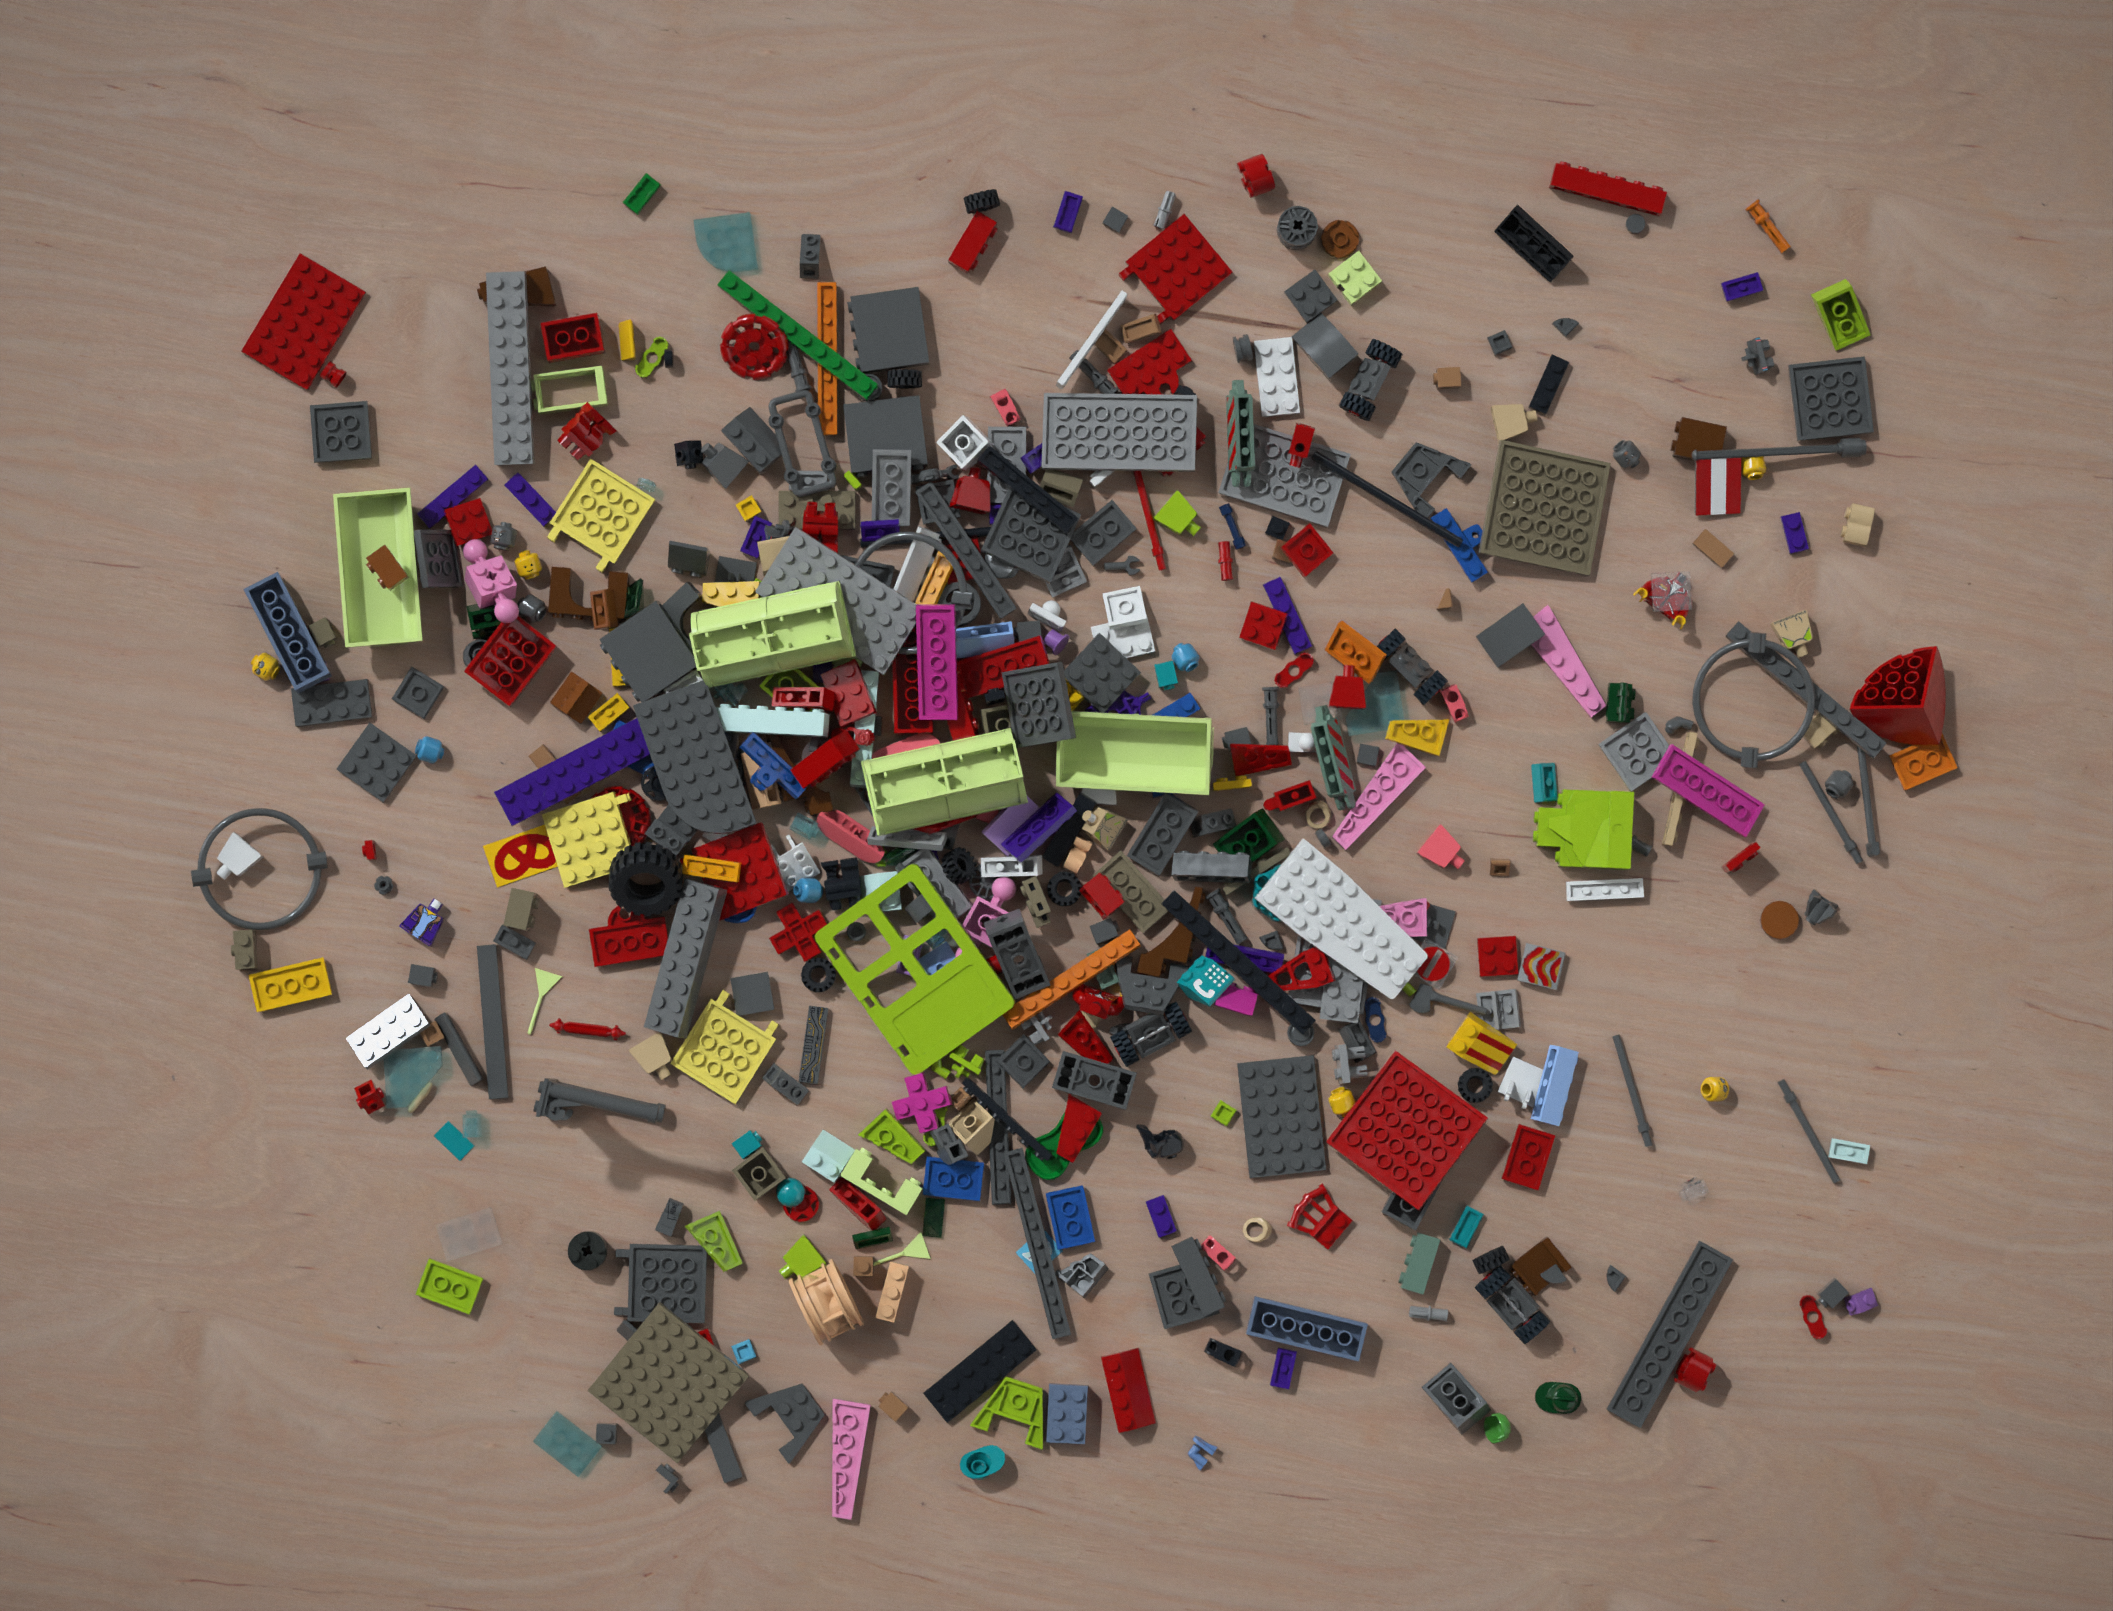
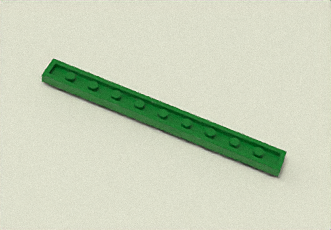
[717,270,878,401]

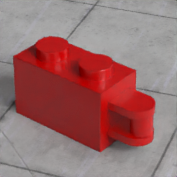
[1263,780,1316,812]

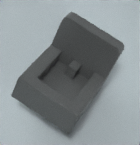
[656,1463,679,1494]

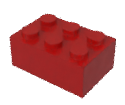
[540,313,605,363]
[790,730,860,789]

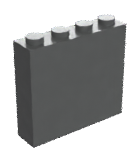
[847,287,930,374]
[843,395,928,477]
[599,601,696,702]

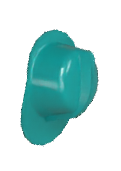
[960,1445,1005,1480]

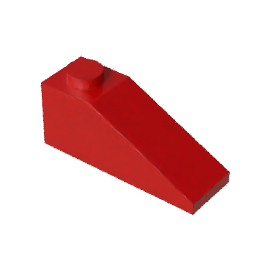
[772,687,835,711]
[829,1177,886,1231]

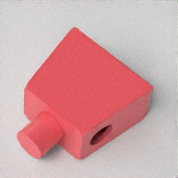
[1417,824,1465,869]

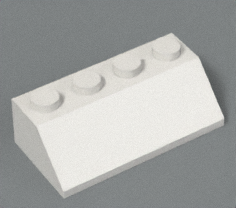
[893,526,942,603]

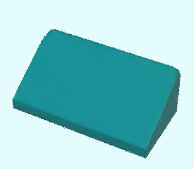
[1531,763,1558,803]

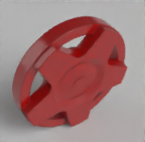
[783,1186,819,1222]

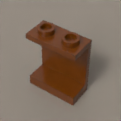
[1510,1237,1572,1296]

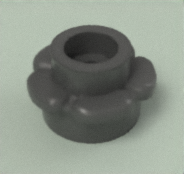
[374,876,393,895]

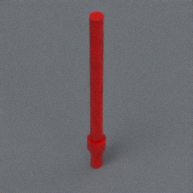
[1133,471,1166,571]

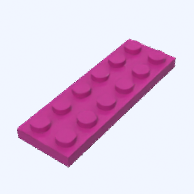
[916,604,958,720]
[1651,744,1765,837]

